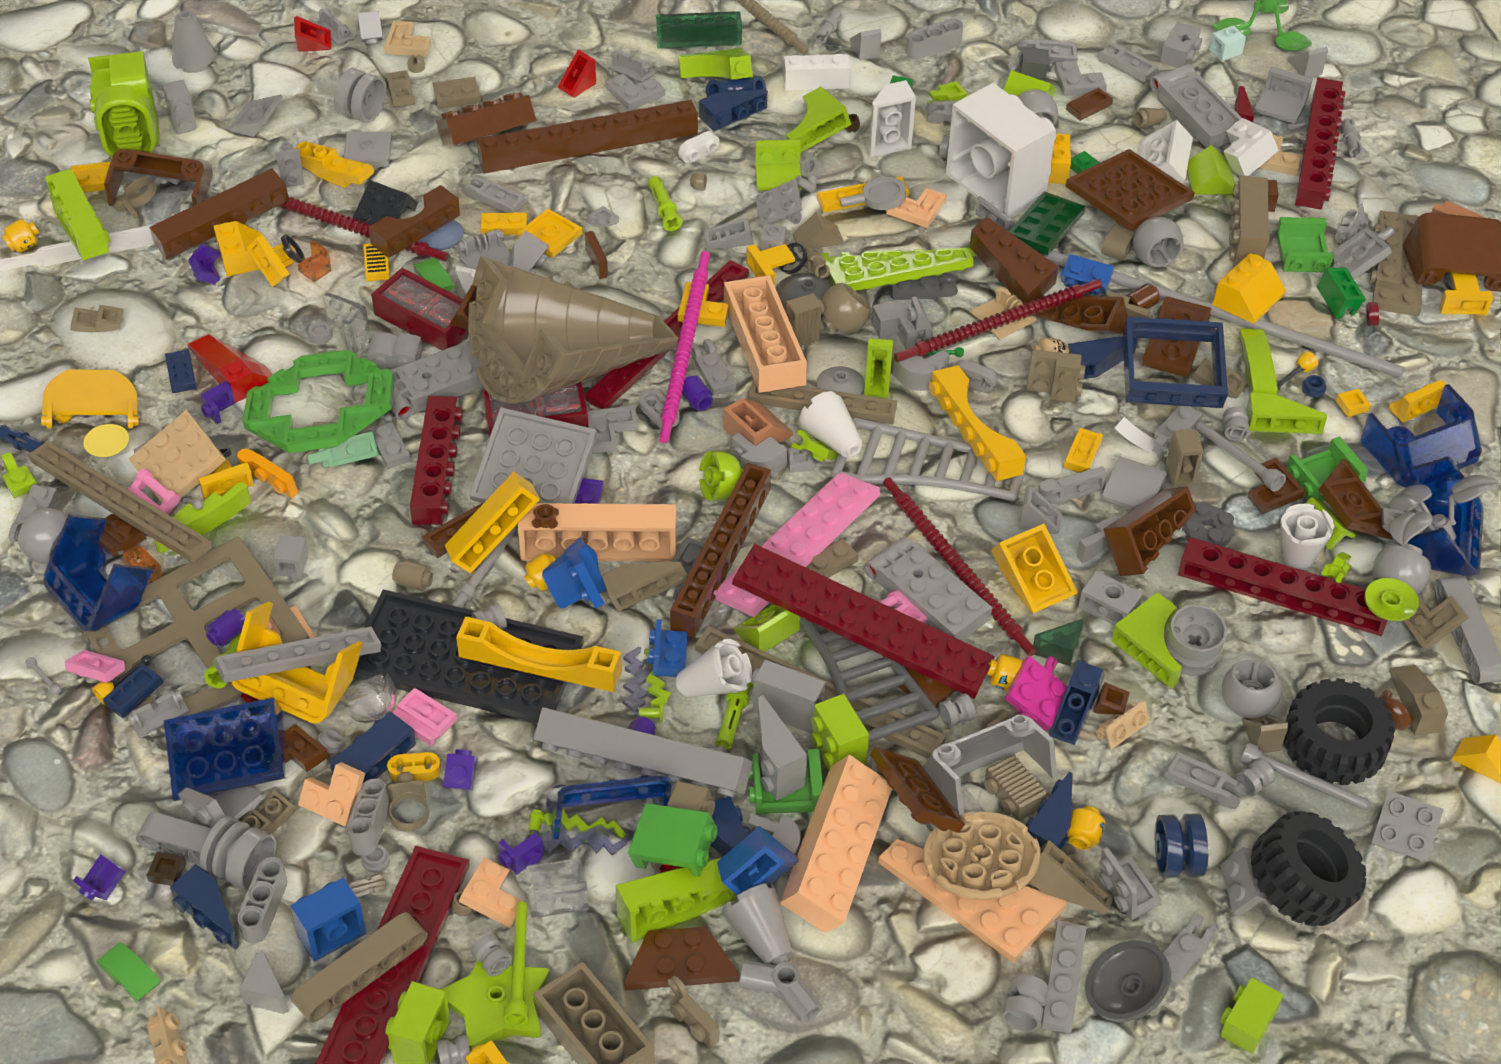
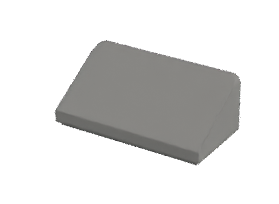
[976,196,1015,231]

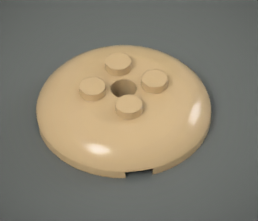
[924,812,1040,900]

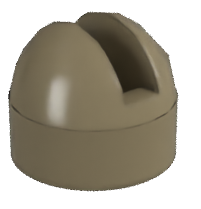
[407,54,425,73]
[690,172,707,191]
[452,890,474,917]

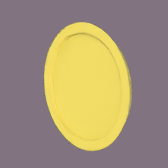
[83,424,129,458]

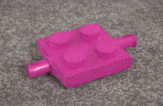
[1004,655,1068,731]

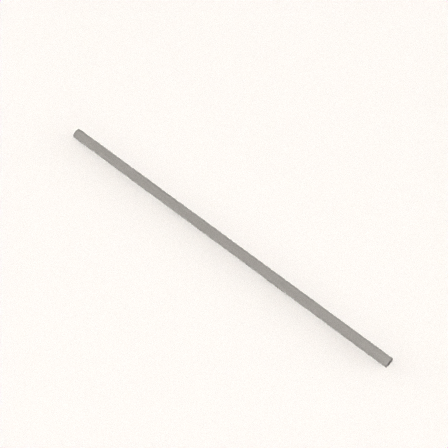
[1041,250,1404,378]

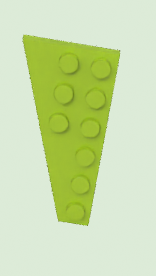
[820,247,974,291]

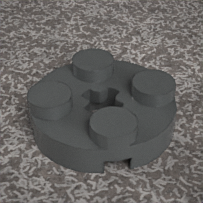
[1182,502,1235,547]

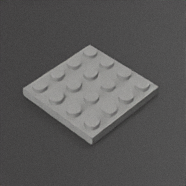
[469,407,597,504]

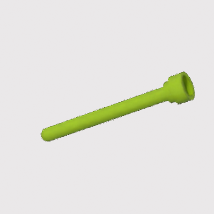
[504,901,529,1026]

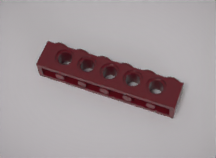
[410,396,463,525]

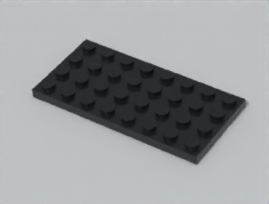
[353,589,584,723]

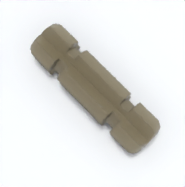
[347,873,386,897]

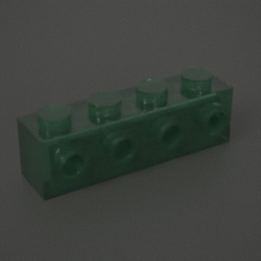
[656,11,742,49]

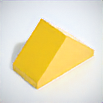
[1452,734,1501,783]

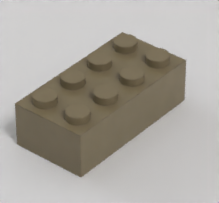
[1229,175,1269,268]
[533,962,655,1064]

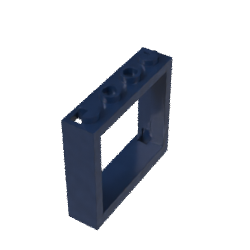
[1122,317,1228,408]

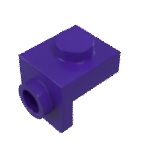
[188,244,220,285]
[201,381,235,424]
[443,749,479,790]
[497,833,544,875]
[73,854,126,901]

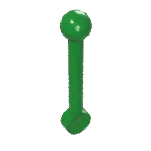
[927,347,964,357]

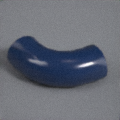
[706,76,766,97]

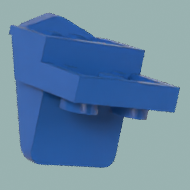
[542,537,607,609]

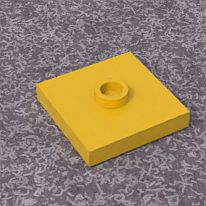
[518,208,583,258]

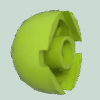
[699,451,743,501]

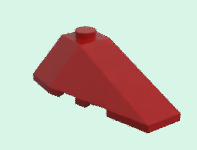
[187,334,273,403]

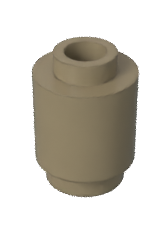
[392,560,433,591]

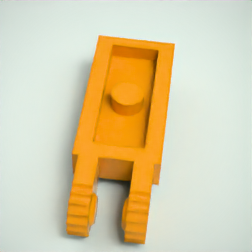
[237,448,298,498]

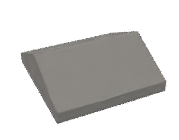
[229,94,283,137]

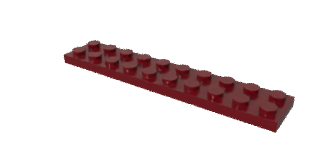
[732,543,995,699]
[315,845,470,1064]

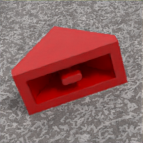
[294,16,332,52]
[558,49,596,98]

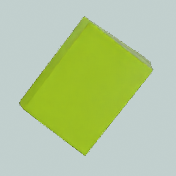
[1004,70,1057,97]
[1187,145,1235,195]
[733,604,800,652]

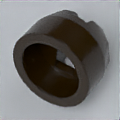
[845,114,860,133]

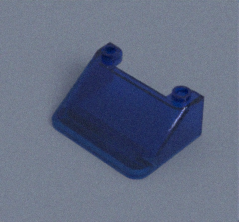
[546,776,672,840]

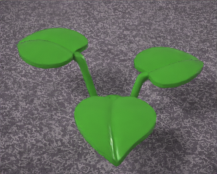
[1212,0,1312,51]

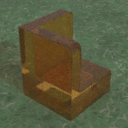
[298,240,332,282]

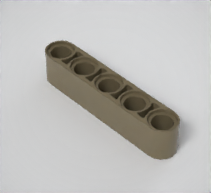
[291,912,428,1023]

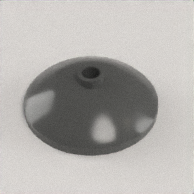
[775,272,833,323]
[1085,940,1171,1022]

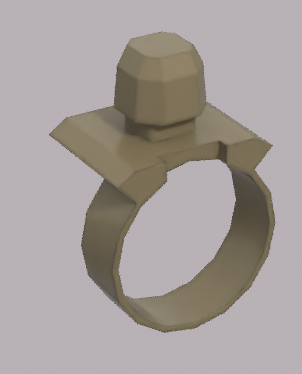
[114,177,156,218]
[387,772,429,832]

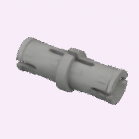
[814,9,843,44]
[1340,118,1364,157]

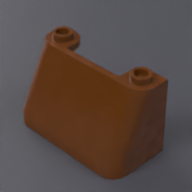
[1403,212,1501,292]

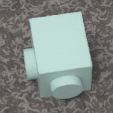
[1209,25,1246,61]

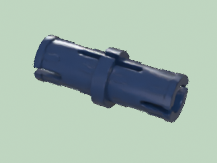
[0,424,45,452]

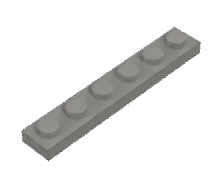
[215,627,381,683]

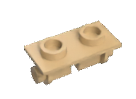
[1095,700,1149,750]
[146,1006,188,1064]

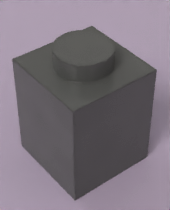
[1019,47,1052,80]

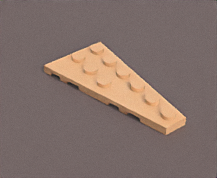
[878,839,1068,963]

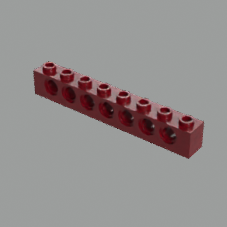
[1295,77,1346,210]
[1178,537,1388,637]

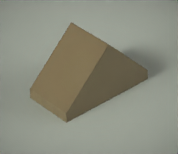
[793,212,843,251]
[1242,715,1288,753]

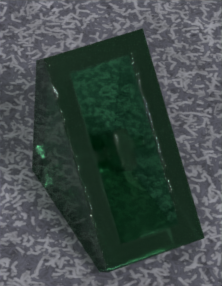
[1033,619,1084,666]

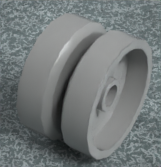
[334,68,386,123]

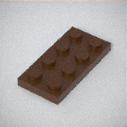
[1142,296,1211,378]
[870,746,965,833]

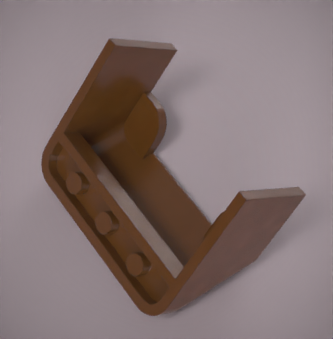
[104,149,213,206]

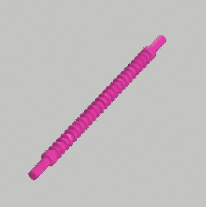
[659,251,710,444]

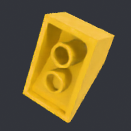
[991,524,1078,614]

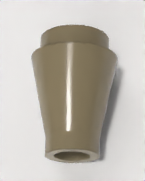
[1133,107,1167,129]

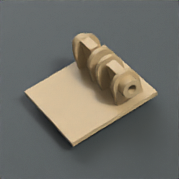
[970,286,1037,340]

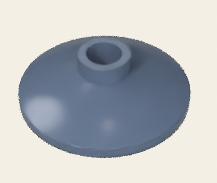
[419,220,464,250]

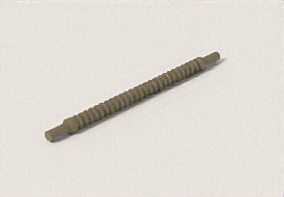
[736,0,809,55]

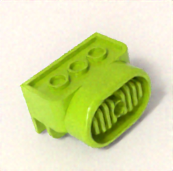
[88,51,160,157]

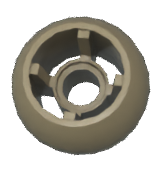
[821,283,871,334]

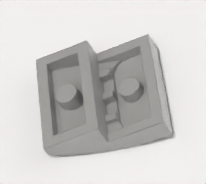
[1101,456,1167,510]

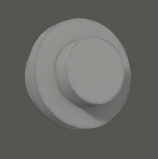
[316,729,344,754]
[361,845,390,872]

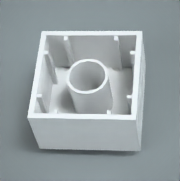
[946,83,1056,218]

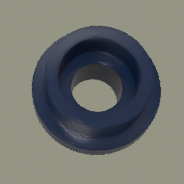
[1301,375,1326,397]

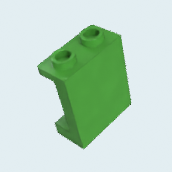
[1276,217,1333,272]
[1286,436,1368,502]
[748,749,823,814]
[628,803,717,876]

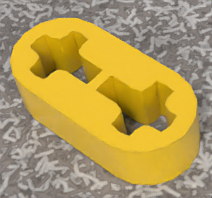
[387,752,441,783]

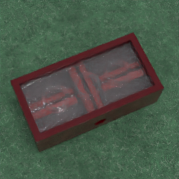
[371,268,469,351]
[483,382,589,438]

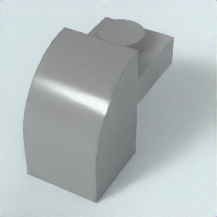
[871,302,919,349]
[892,350,950,391]
[731,432,787,476]
[748,814,800,875]

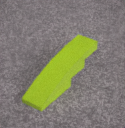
[1239,329,1278,394]
[154,481,251,553]

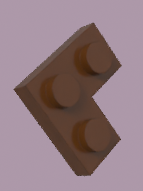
[1248,458,1305,515]
[250,724,329,775]

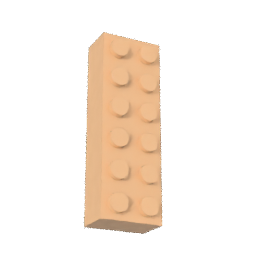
[724,275,807,393]
[518,503,676,562]
[780,755,892,933]

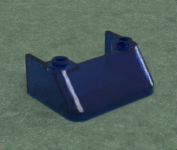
[1360,384,1482,488]
[1407,456,1484,577]
[44,514,153,632]

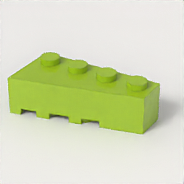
[45,168,111,260]
[616,858,737,943]

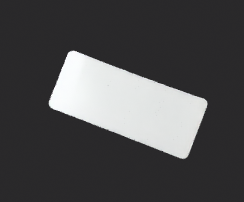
[1115,417,1155,454]

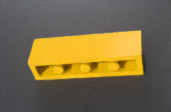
[445,471,540,574]

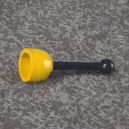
[1277,351,1318,392]
[92,655,152,705]

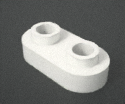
[678,131,719,163]

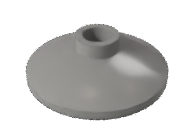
[817,366,865,395]

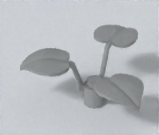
[1389,475,1500,547]

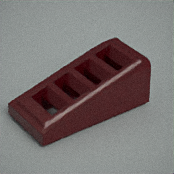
[1234,86,1254,122]

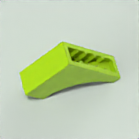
[678,48,753,80]
[786,86,851,152]
[864,338,893,399]
[1112,592,1182,689]

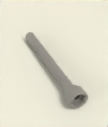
[1195,422,1286,491]
[1240,742,1371,810]

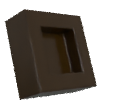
[146,851,186,886]

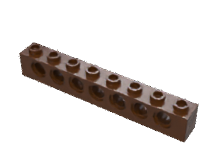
[670,463,771,637]

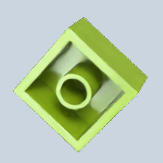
[810,694,869,770]
[386,981,451,1064]

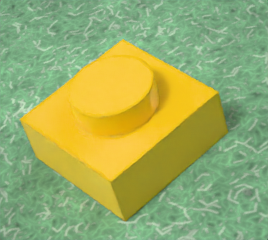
[1336,388,1371,417]

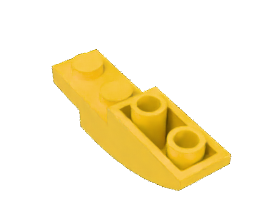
[294,141,374,188]

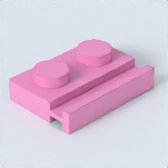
[391,688,457,746]

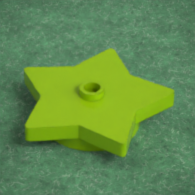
[440,961,550,1051]

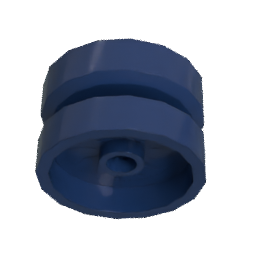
[1154,813,1208,878]

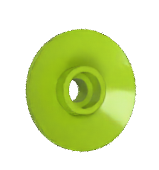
[1365,578,1419,621]

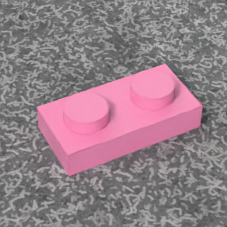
[65,650,125,683]

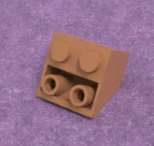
[723,398,793,446]

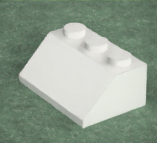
[782,54,851,90]
[869,80,916,158]
[1138,120,1193,183]

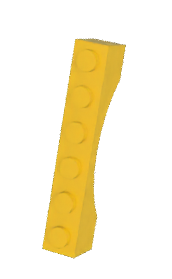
[929,365,1026,481]
[456,616,622,692]

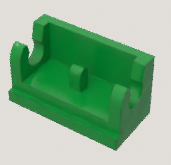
[1317,267,1366,319]

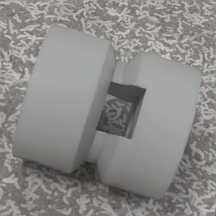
[1002,974,1049,1032]

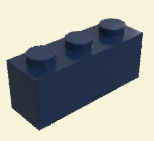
[329,711,416,784]

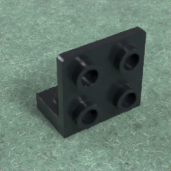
[353,180,418,225]

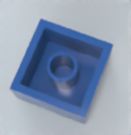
[290,877,366,962]

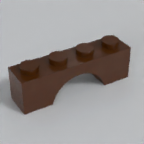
[369,185,460,258]

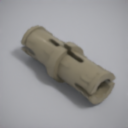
[806,248,830,278]

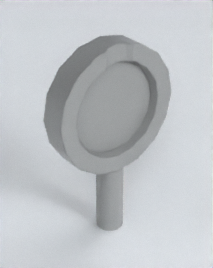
[840,176,906,210]

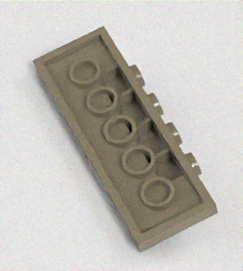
[1370,210,1423,316]

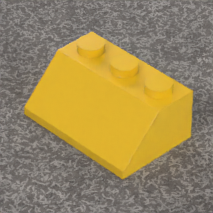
[1212,253,1286,324]

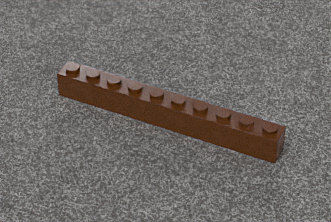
[477,100,698,174]

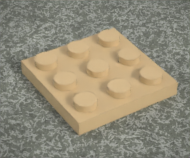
[128,410,227,503]

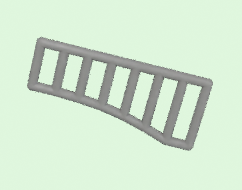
[831,417,1028,501]

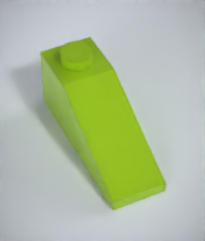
[1246,393,1327,434]

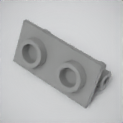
[315,8,355,45]
[608,50,656,82]
[276,141,305,187]
[1335,204,1368,244]
[128,690,189,738]

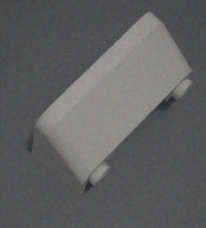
[923,715,1057,816]

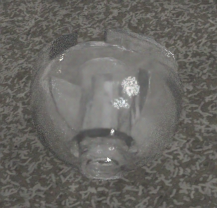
[340,674,397,724]

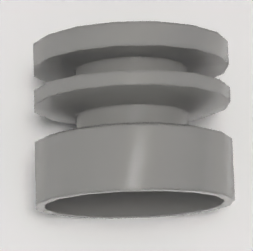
[1165,604,1227,676]
[200,816,276,891]

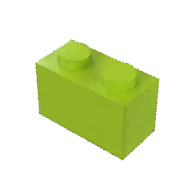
[1220,977,1284,1054]

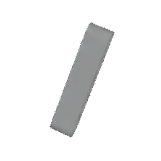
[1434,576,1501,684]

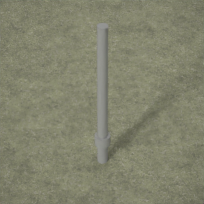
[452,527,518,608]

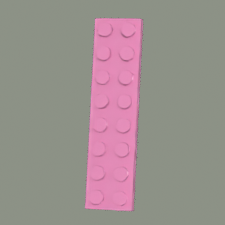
[714,472,881,617]

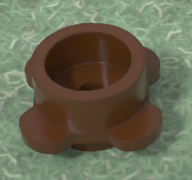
[532,504,559,529]

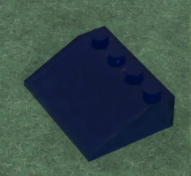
[164,697,286,801]

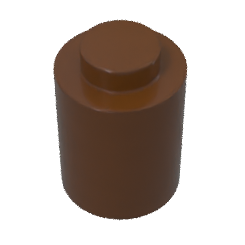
[1126,283,1160,309]

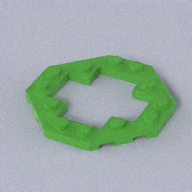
[242,350,395,453]

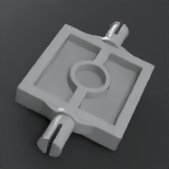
[1330,226,1395,279]

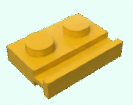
[71,161,111,193]

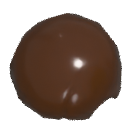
[1380,690,1414,731]

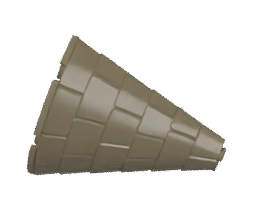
[468,256,678,405]

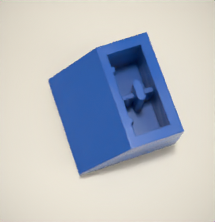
[717,826,799,895]

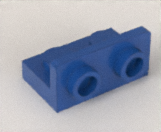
[1060,254,1114,295]
[648,619,687,677]

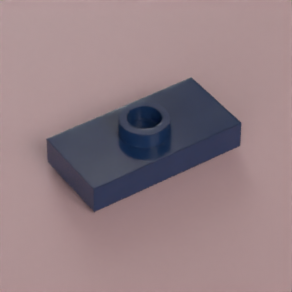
[165,349,197,393]
[103,664,164,719]

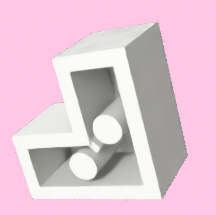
[1224,118,1279,176]

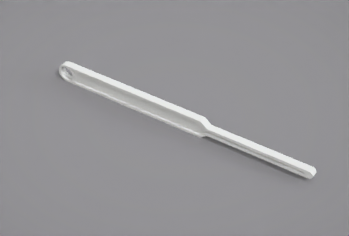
[0,224,155,271]

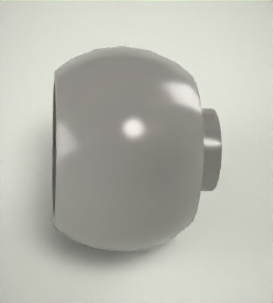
[1017,89,1058,126]
[1133,217,1184,267]
[18,507,75,564]
[1373,543,1431,594]
[1222,659,1282,719]

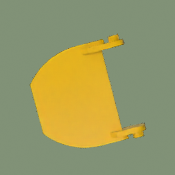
[41,369,138,429]

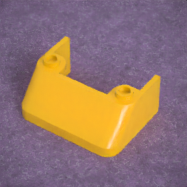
[231,601,363,724]

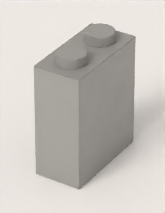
[751,660,826,733]

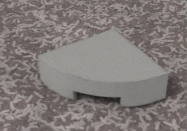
[587,206,619,227]
[787,448,815,472]

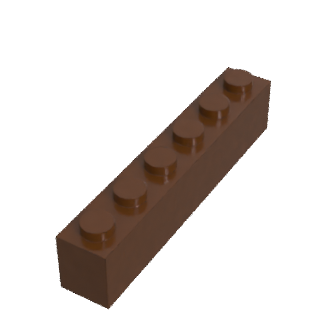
[149,168,289,259]

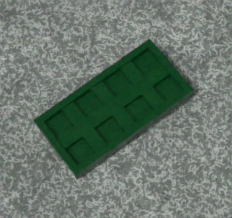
[1008,191,1086,255]

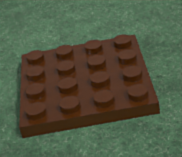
[1065,149,1195,231]

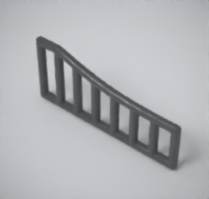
[799,617,940,743]

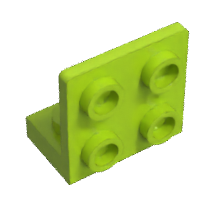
[755,140,802,191]

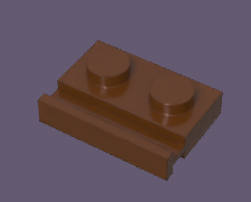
[87,514,146,557]

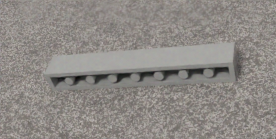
[533,707,753,797]

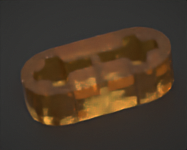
[122,546,163,586]

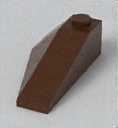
[1032,296,1128,334]

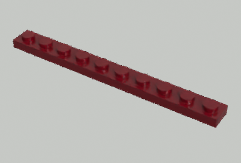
[585,260,749,409]

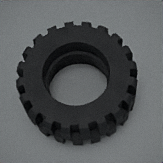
[1284,678,1395,785]
[1251,811,1367,926]

